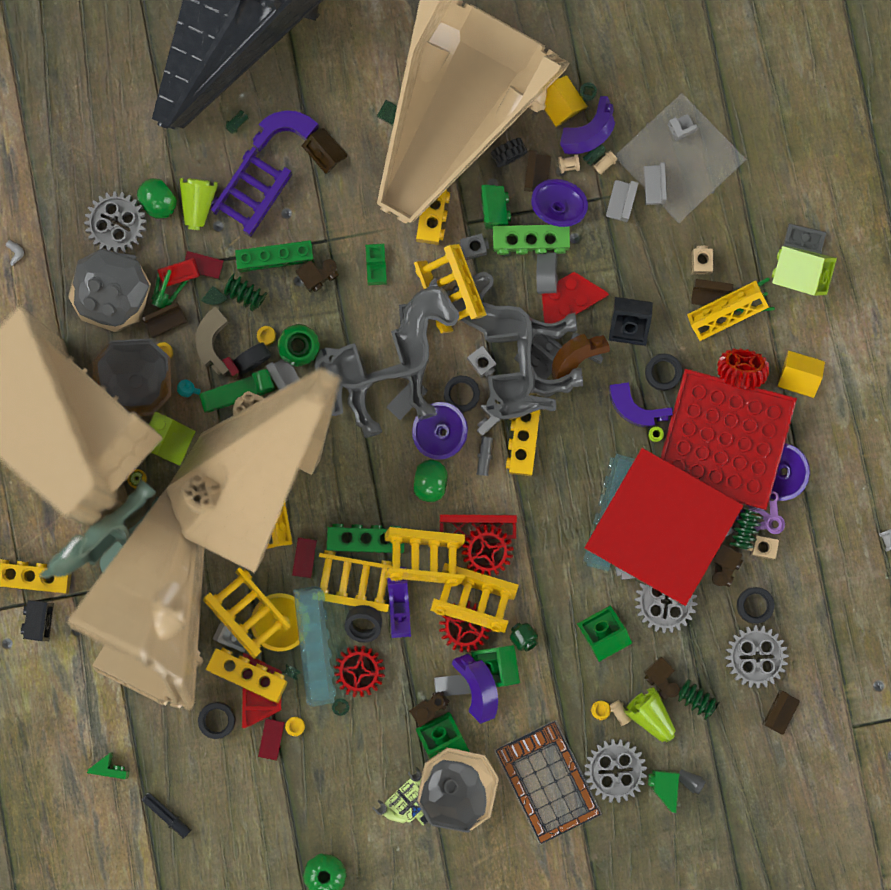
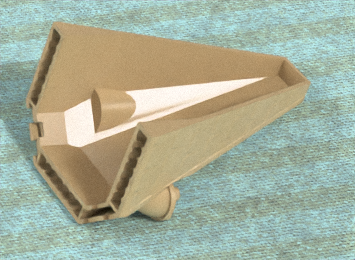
[377,0,569,223]
[166,368,340,573]
[68,488,205,710]

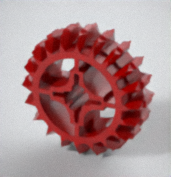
[717,348,769,390]
[461,524,514,576]
[439,601,491,653]
[333,645,385,698]

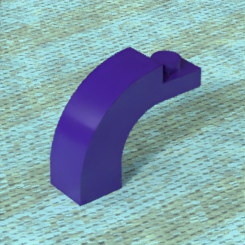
[560,96,615,154]
[252,111,319,152]
[608,383,673,427]
[387,567,411,638]
[452,654,498,724]

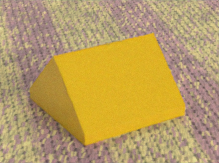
[544,76,588,127]
[777,350,825,398]

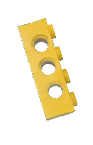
[416,184,452,245]
[506,410,540,476]
[0,559,72,594]
[206,647,288,703]

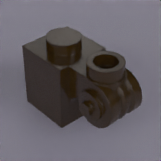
[295,259,339,292]
[711,544,743,587]
[644,656,679,700]
[409,691,450,727]

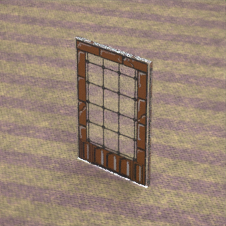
[494,720,602,845]

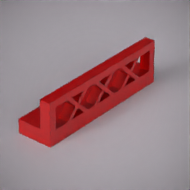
[440,515,517,539]

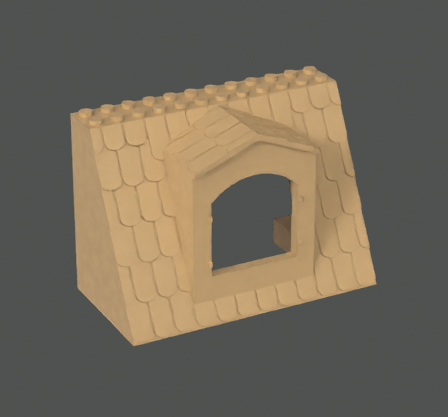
[0,306,162,526]

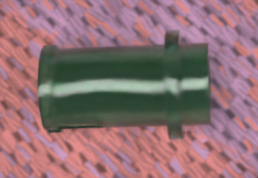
[225,110,249,134]
[582,144,606,167]

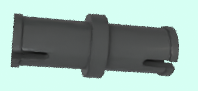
[476,437,494,476]

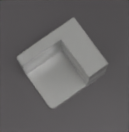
[667,115,698,141]

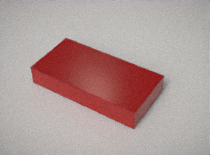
[157,258,200,287]

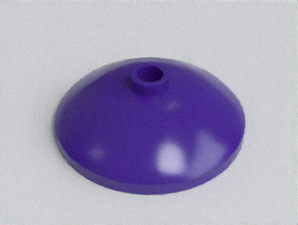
[531,179,588,227]
[412,402,468,460]
[770,443,810,501]

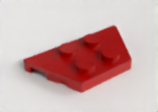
[541,272,609,323]
[242,653,282,729]

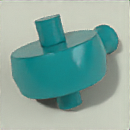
[177,380,201,397]

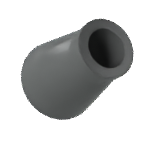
[679,769,706,795]

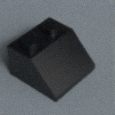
[608,297,653,346]
[21,600,54,641]

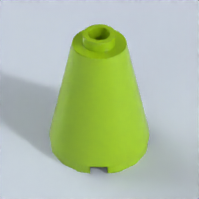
[180,178,218,230]
[624,688,676,742]

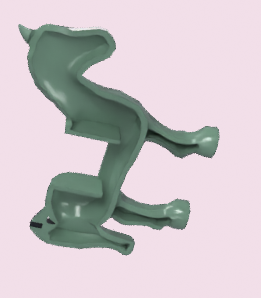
[40,479,159,577]

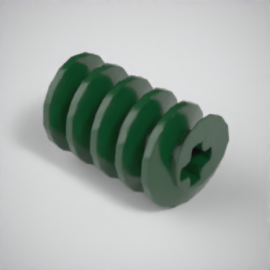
[224,273,267,311]
[729,508,764,550]
[678,679,720,720]

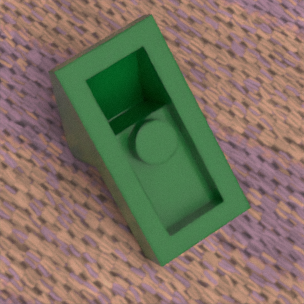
[87,752,129,779]

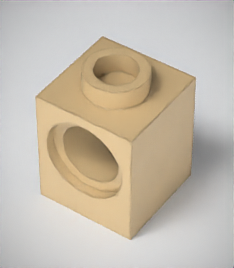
[692,245,713,274]
[748,536,779,560]

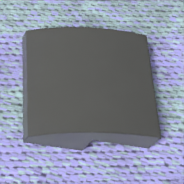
[783,223,826,254]
[514,335,562,379]

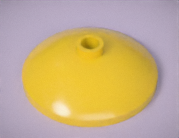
[251,593,309,652]

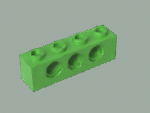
[493,225,570,255]

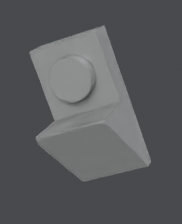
[477,405,501,437]
[213,622,252,652]

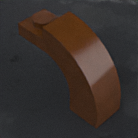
[552,334,610,380]

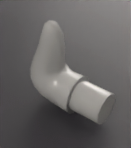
[6,240,24,266]

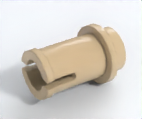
[593,151,617,175]
[610,700,632,726]

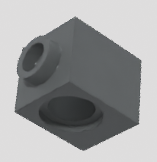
[460,234,489,260]

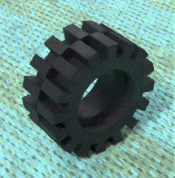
[490,138,528,168]

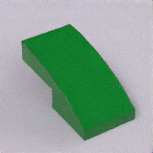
[365,244,387,286]

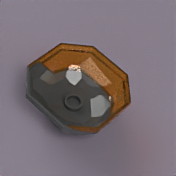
[92,339,172,417]

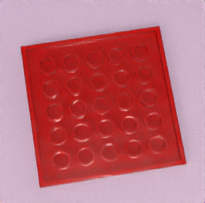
[660,369,797,510]
[584,448,743,607]

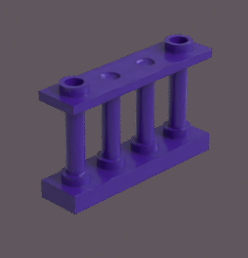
[211,147,292,237]

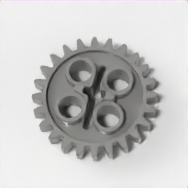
[84,191,147,253]
[634,583,698,633]
[725,625,789,688]
[584,739,647,803]

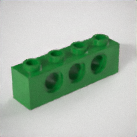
[235,240,315,273]
[327,524,405,554]

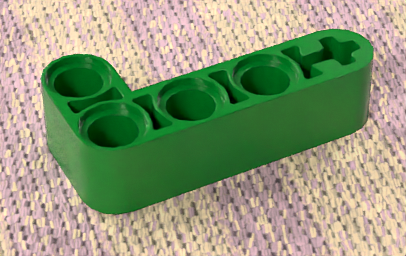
[199,369,275,413]

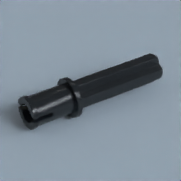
[142,792,192,839]

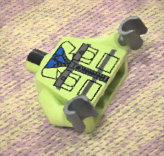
[373,767,428,825]

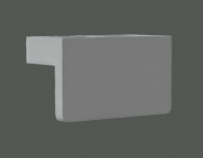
[644,162,667,205]
[606,180,638,222]
[266,359,300,390]

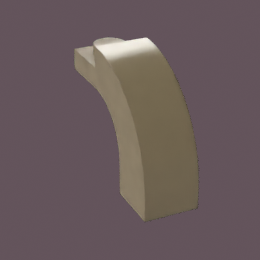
[196,307,230,376]

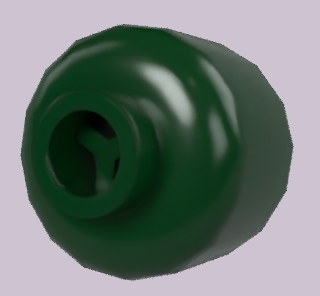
[510,623,538,652]

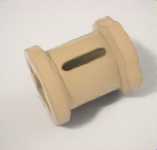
[558,154,580,174]

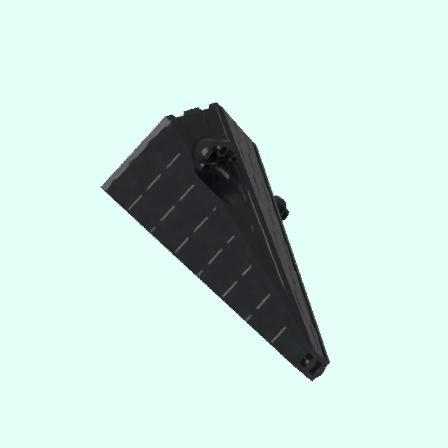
[152,0,323,130]

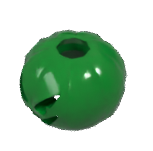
[137,178,177,219]
[277,324,320,367]
[414,459,448,502]
[303,854,347,890]

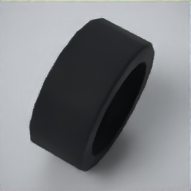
[233,342,271,374]
[645,353,682,391]
[444,375,480,413]
[736,587,775,624]
[345,605,382,643]
[198,702,236,739]

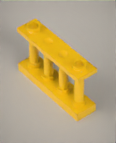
[414,244,487,334]
[384,527,465,586]
[311,550,392,612]
[430,563,519,633]
[203,567,291,658]

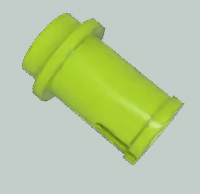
[648,427,664,442]

